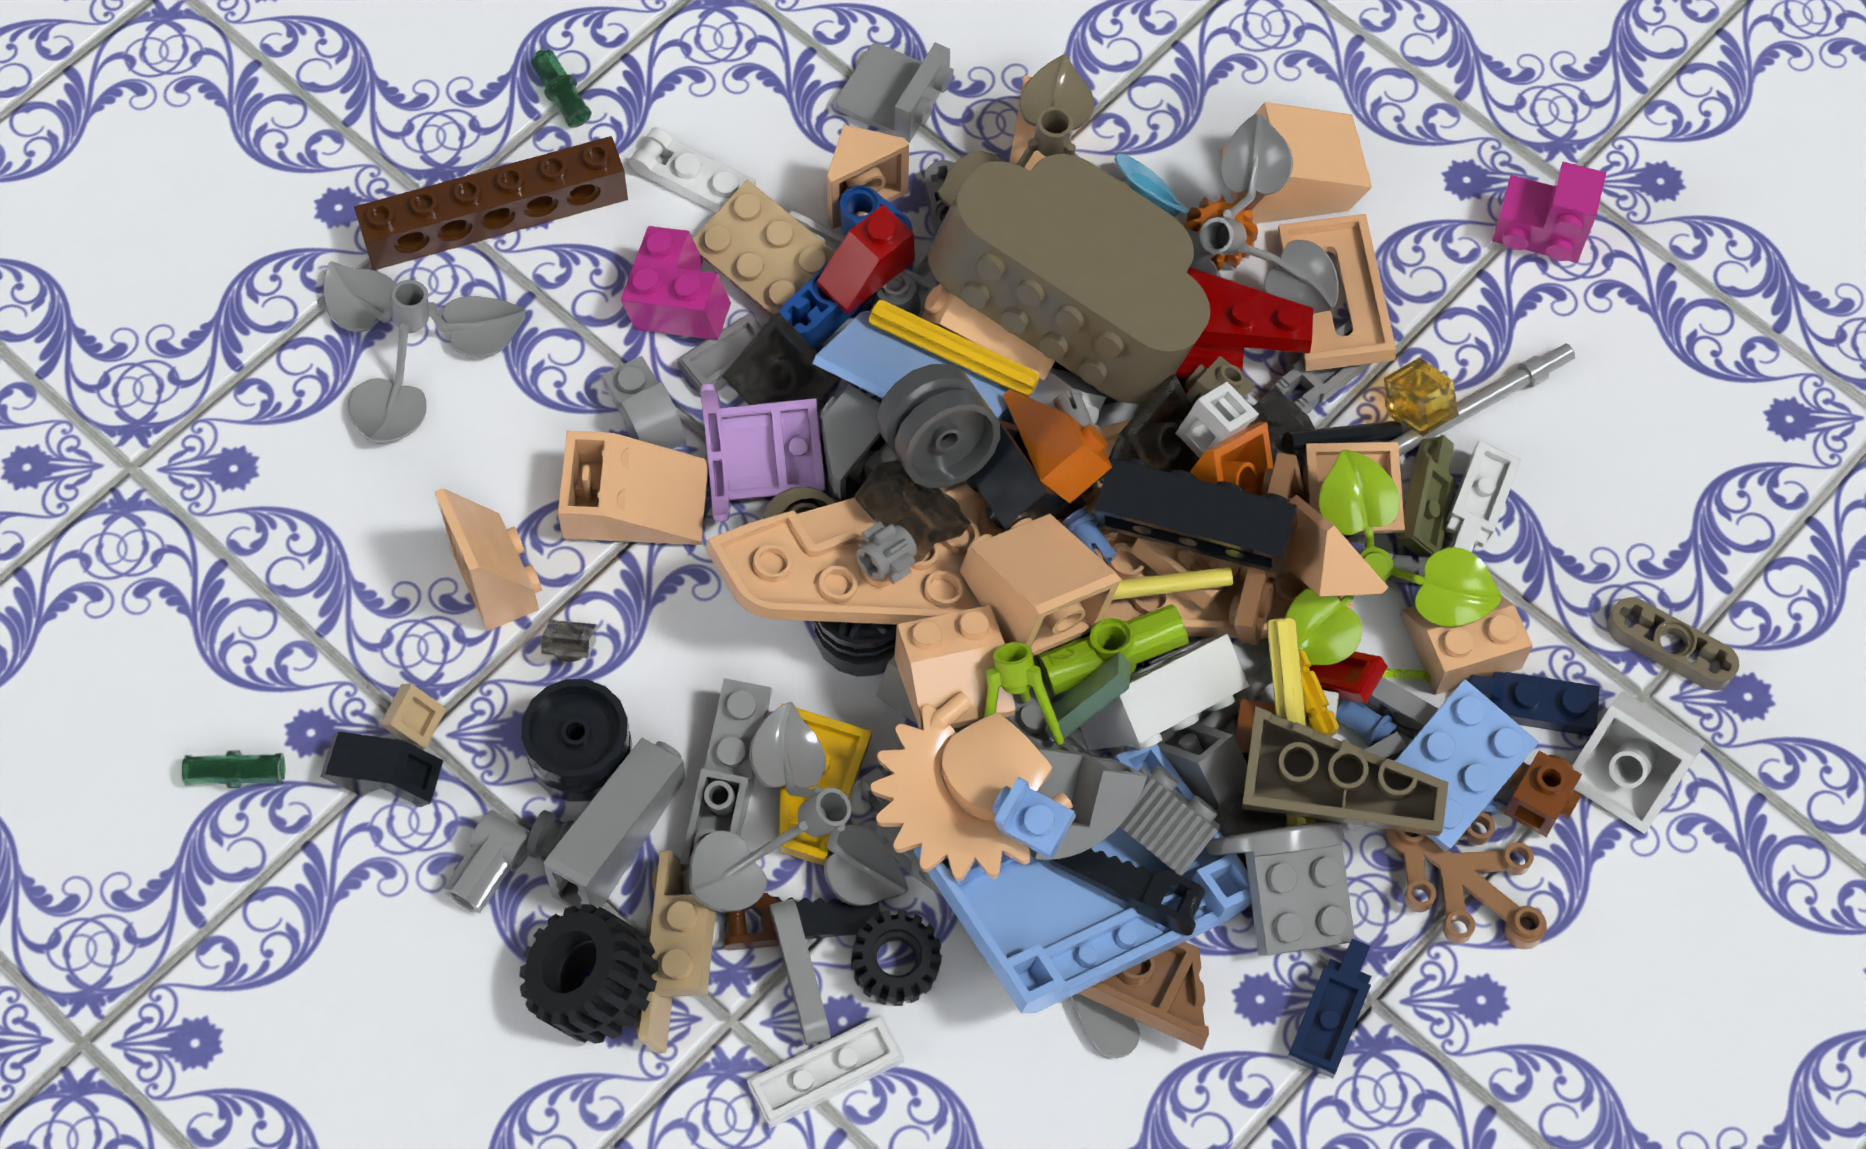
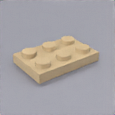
[693,179,835,324]

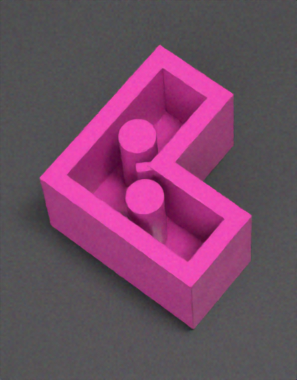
[1492,162,1607,263]
[621,226,731,340]

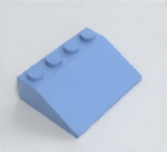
[812,311,1013,423]

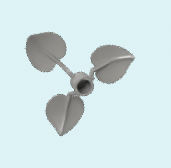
[1186,114,1339,314]
[323,261,526,443]
[689,702,909,912]

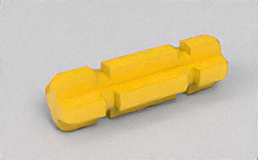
[1299,649,1339,737]

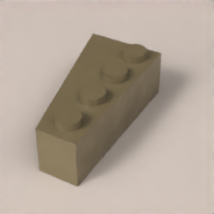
[1242,706,1449,836]

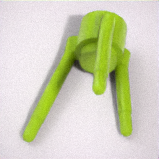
[984,642,1064,745]

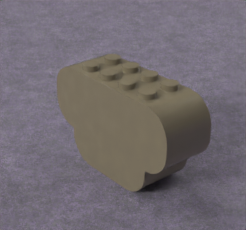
[928,154,1210,404]

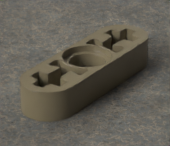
[1607,597,1739,691]

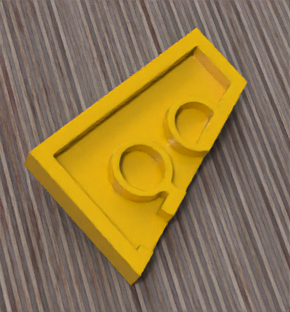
[779,703,872,866]

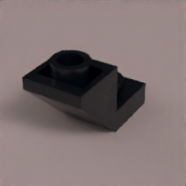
[320,731,444,807]

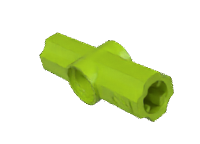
[1038,604,1189,695]

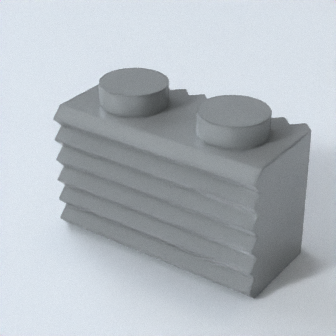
[1119,764,1220,876]

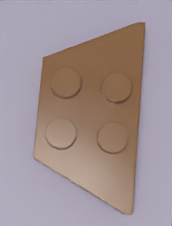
[1078,942,1209,1050]

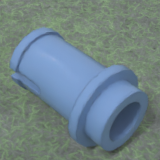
[1062,508,1118,564]
[1336,700,1398,747]

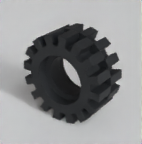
[851,910,942,1006]

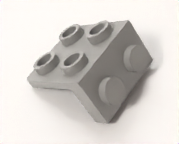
[836,42,954,143]

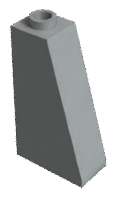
[543,738,686,909]

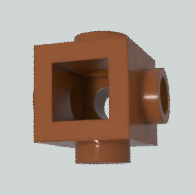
[1504,751,1582,837]

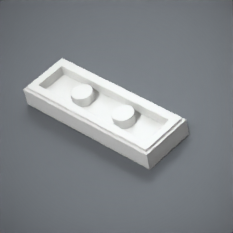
[747,1014,904,1129]

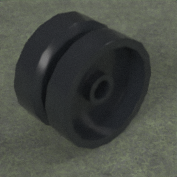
[521,679,632,801]

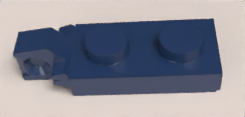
[1468,672,1600,736]
[1287,939,1372,1079]

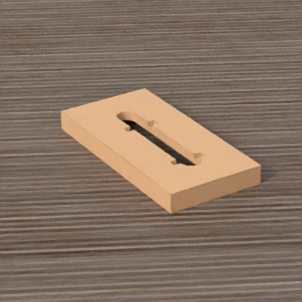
[1278,214,1396,372]

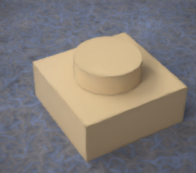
[380,683,447,750]

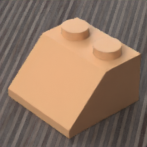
[1400,596,1533,695]
[894,605,1016,730]

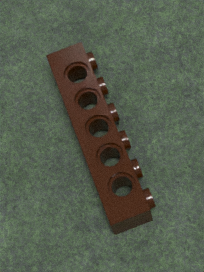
[354,136,628,271]

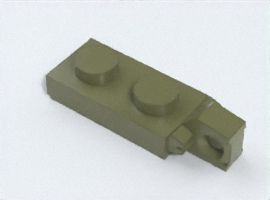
[1398,435,1456,557]

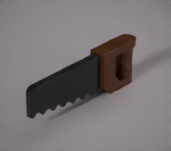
[723,893,880,950]

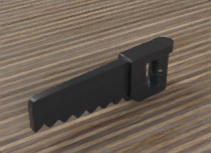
[1049,848,1205,936]

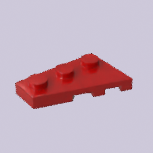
[1186,267,1313,353]

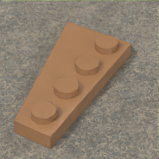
[1229,452,1305,646]

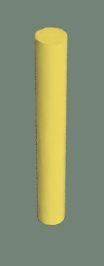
[1112,567,1233,600]

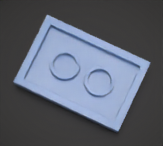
[1394,679,1539,852]

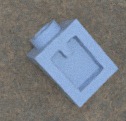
[992,777,1076,860]

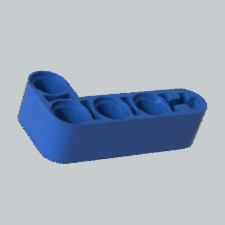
[779,185,913,355]

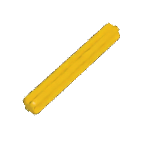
[869,300,1040,397]

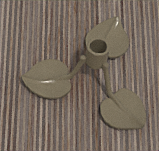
[938,54,1130,207]

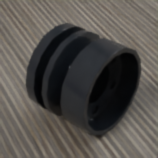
[814,621,897,677]

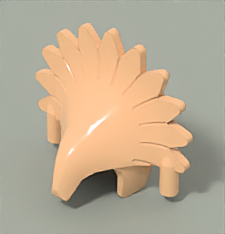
[871,691,1073,881]

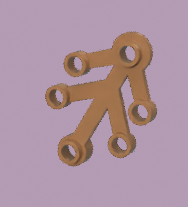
[1386,812,1547,949]

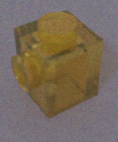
[1383,357,1459,437]

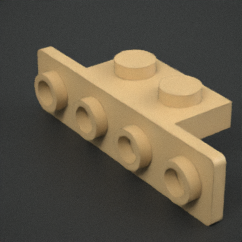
[635,850,716,1053]

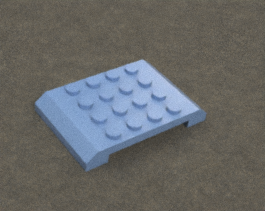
[913,744,1252,1013]

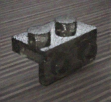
[855,459,971,563]

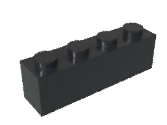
[1095,458,1297,575]

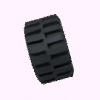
[519,904,658,1044]

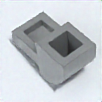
[601,356,686,449]

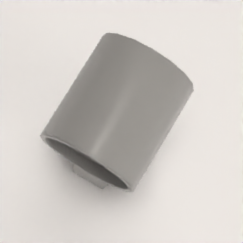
[443,810,531,913]

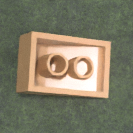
[435,488,542,631]

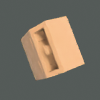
[558,431,709,545]

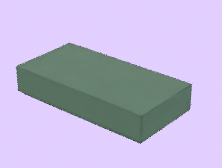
[1045,652,1131,740]

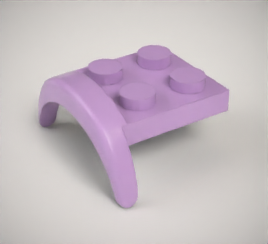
[700,384,827,522]

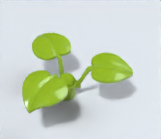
[1285,450,1502,665]

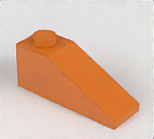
[1003,389,1112,503]

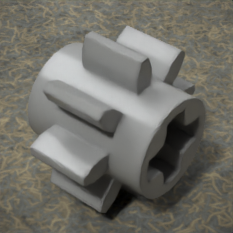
[856,521,917,584]

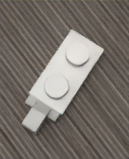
[1445,440,1521,552]

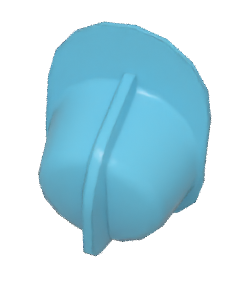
[1114,154,1189,217]

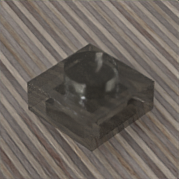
[541,620,597,662]

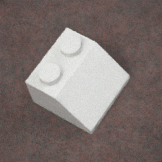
[1572,691,1705,834]

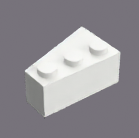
[1080,633,1249,750]

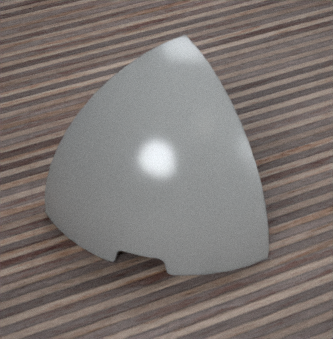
[1026,736,1147,860]

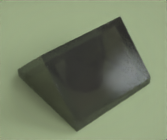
[722,312,841,411]
[1108,375,1200,473]

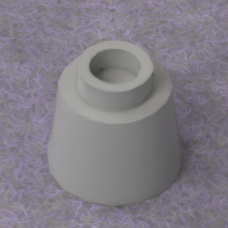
[872,271,921,316]

